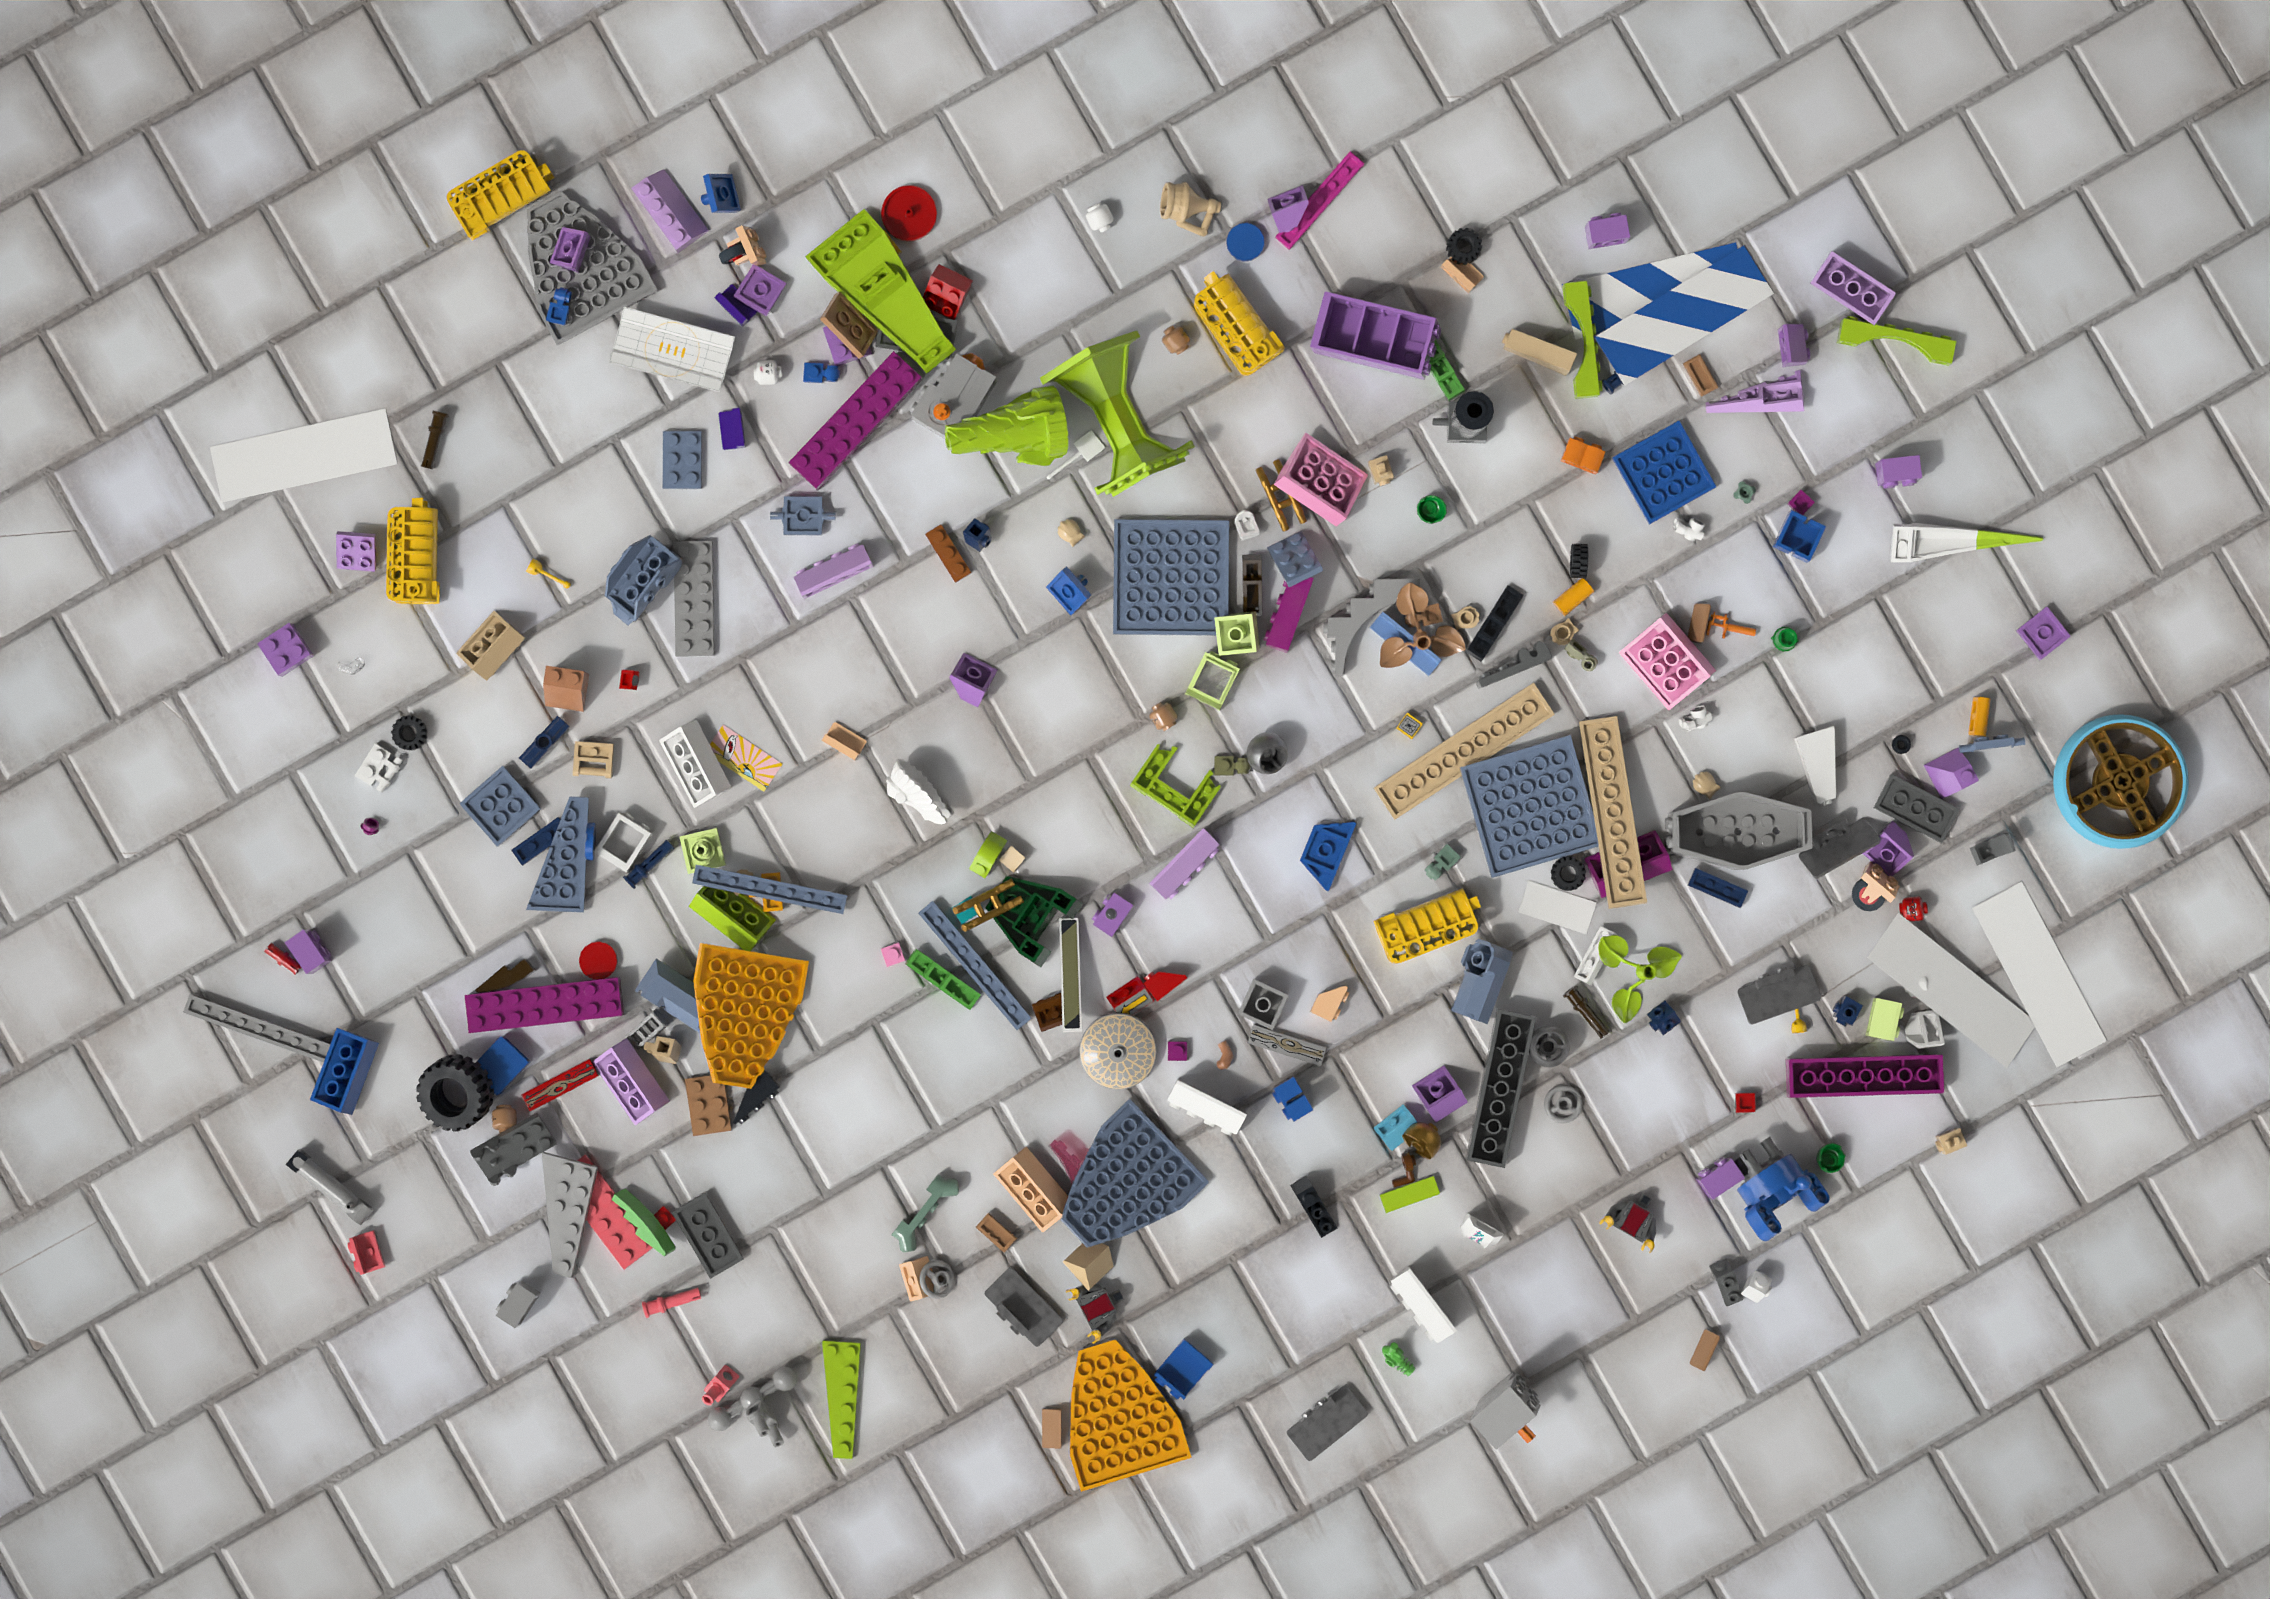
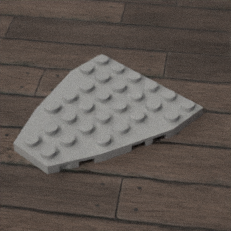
[527,191,658,346]

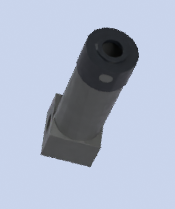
[1432,391,1494,444]

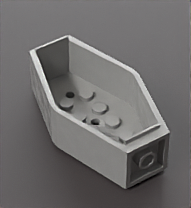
[1665,792,1812,870]

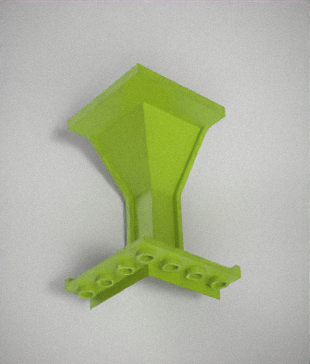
[1040,330,1195,497]

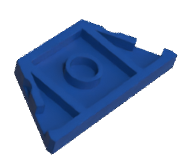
[1300,822,1356,892]

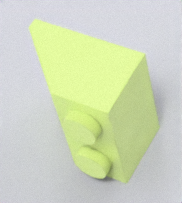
[1215,611,1260,656]

